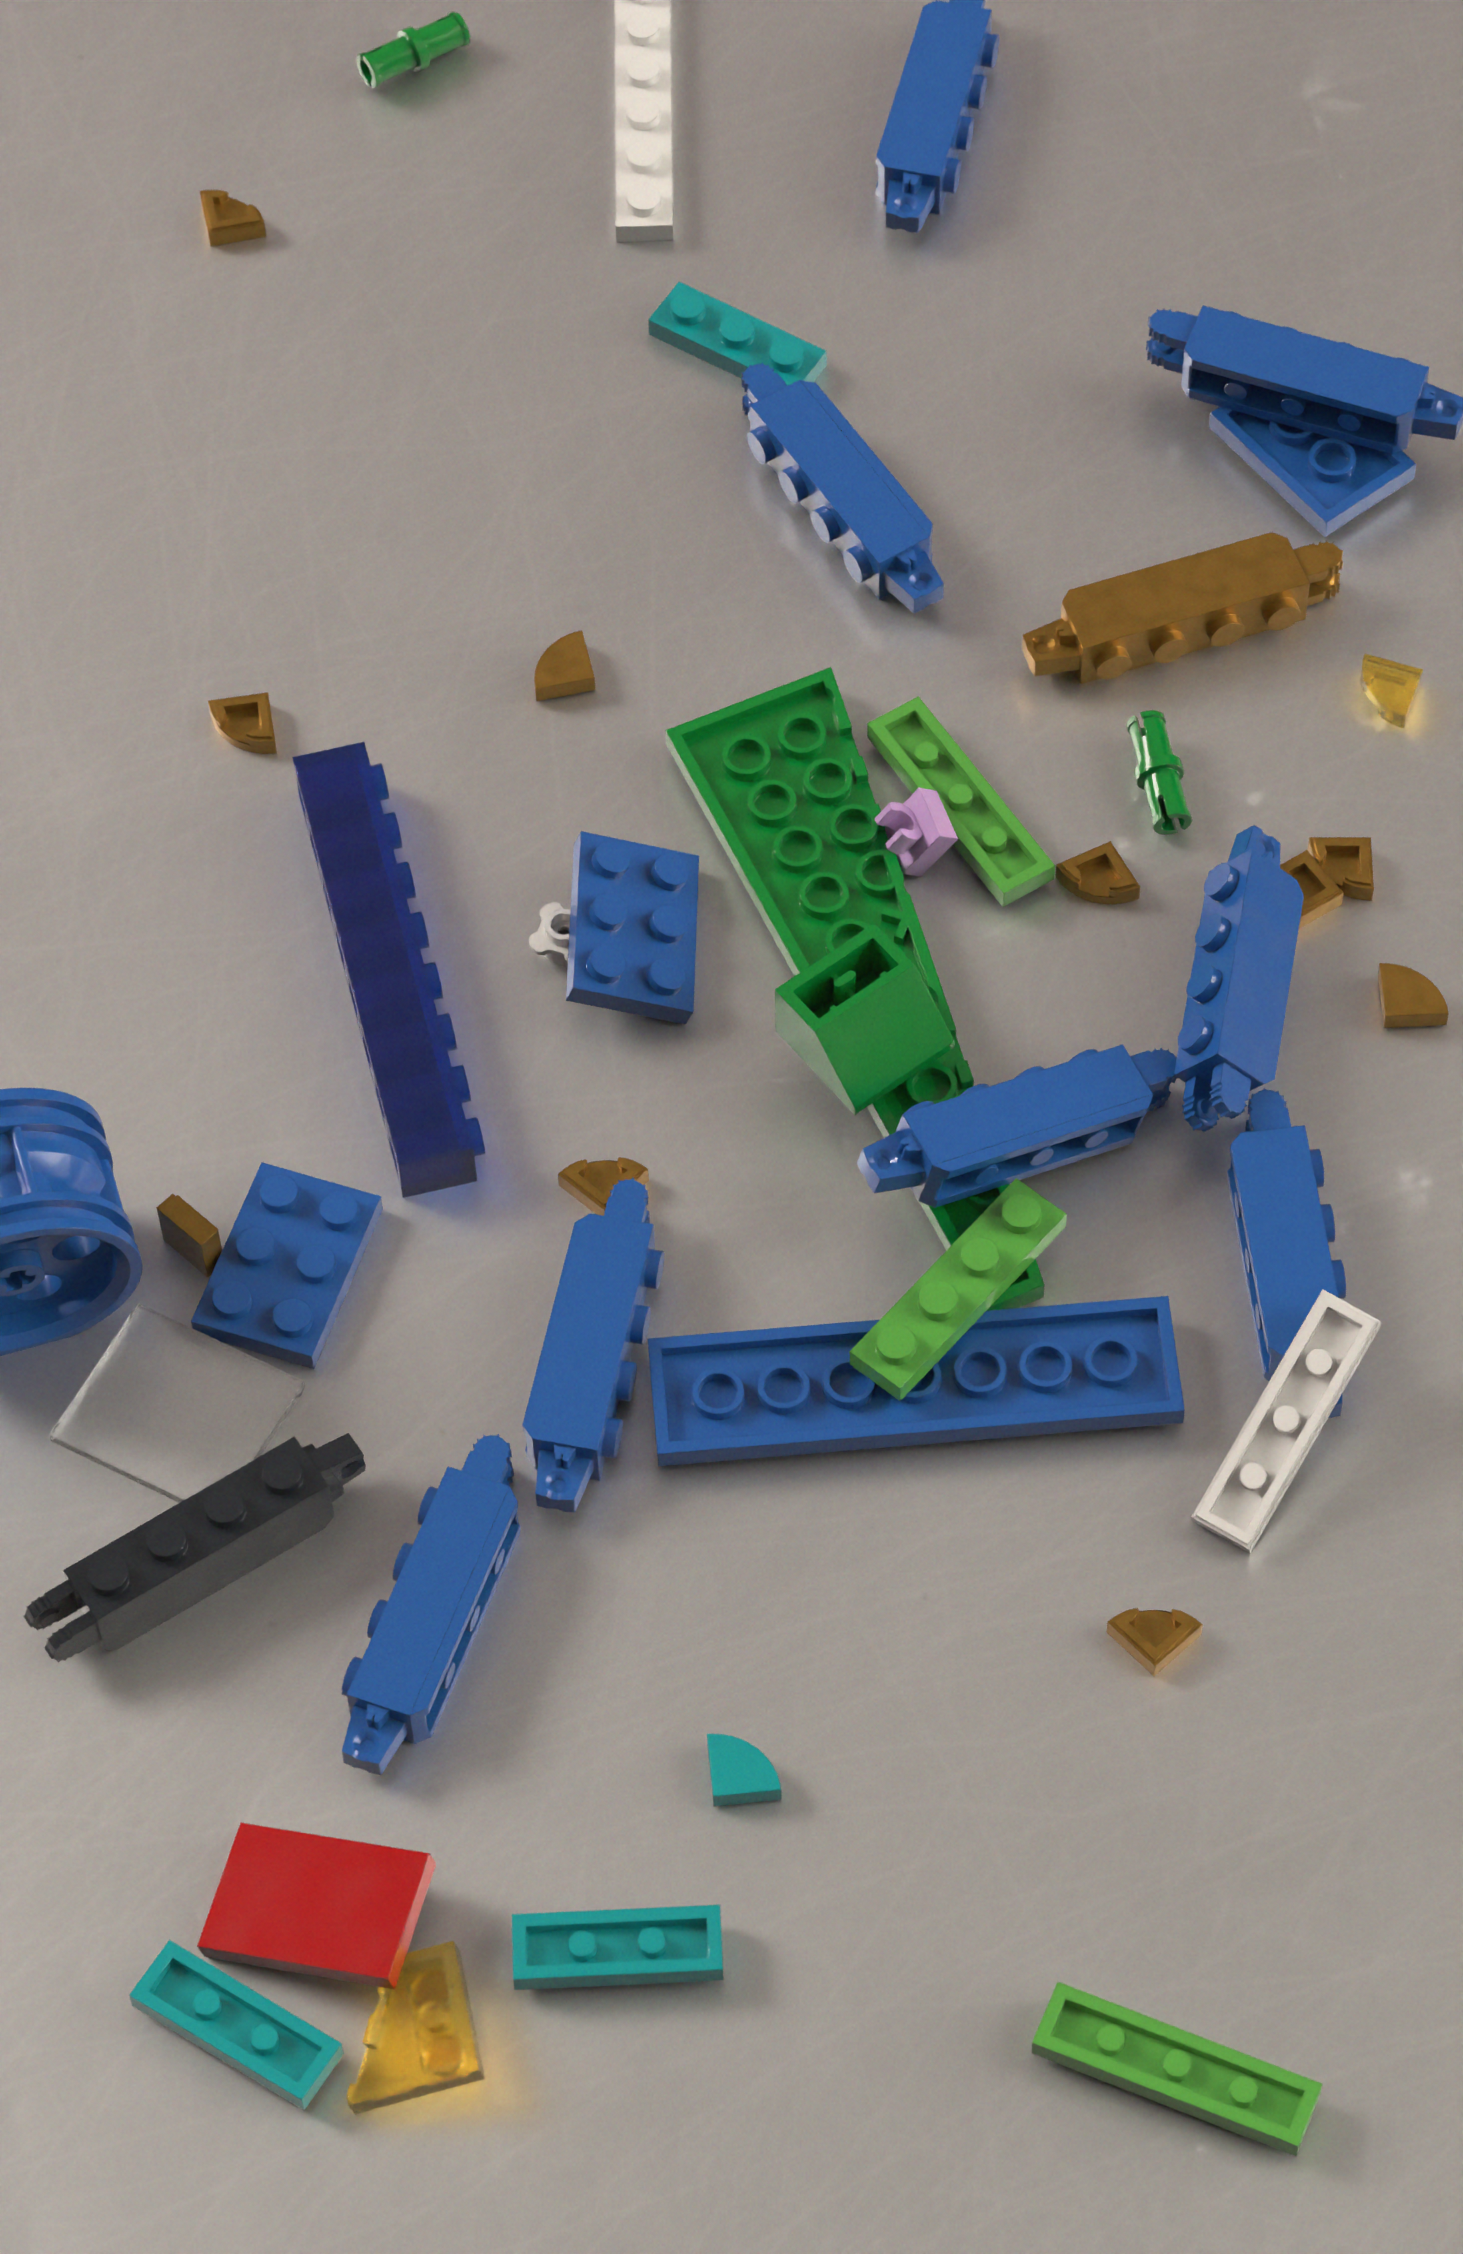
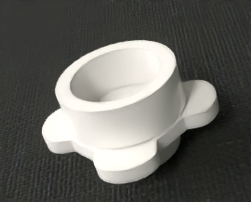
[529,902,570,965]

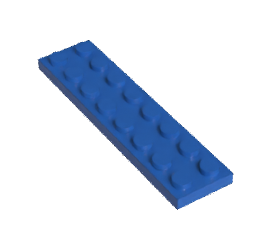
[647,1296,1185,1466]

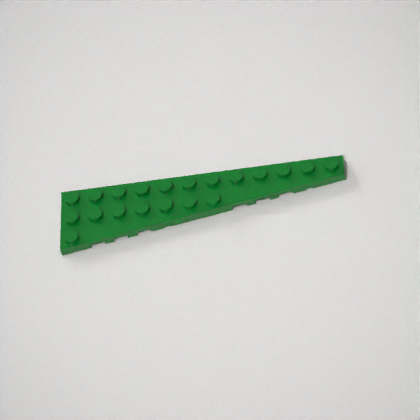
[665,667,1045,1311]

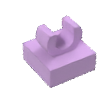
[875,788,958,877]

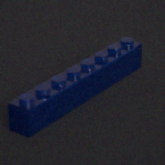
[292,742,485,1198]

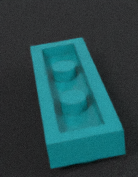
[648,282,827,385]
[512,1905,724,1990]
[129,1940,344,2110]

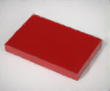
[197,1822,436,1989]

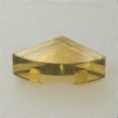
[1360,654,1423,729]

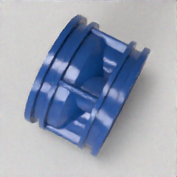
[0,1088,143,1356]

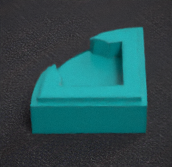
[707,1734,782,1806]

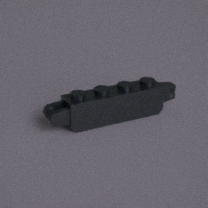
[23,1433,366,1662]

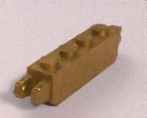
[1022,532,1343,684]

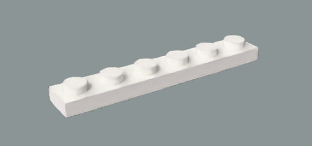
[615,0,674,242]

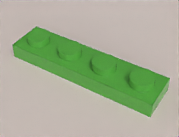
[867,696,1055,907]
[850,1178,1067,1401]
[1031,1982,1323,2157]

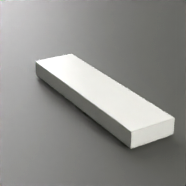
[1191,1289,1381,1553]

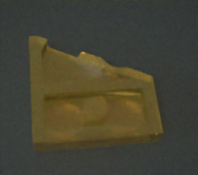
[346,1941,485,2114]

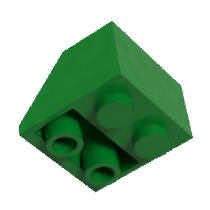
[775,923,954,1115]

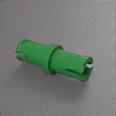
[356,11,470,88]
[1126,710,1192,835]

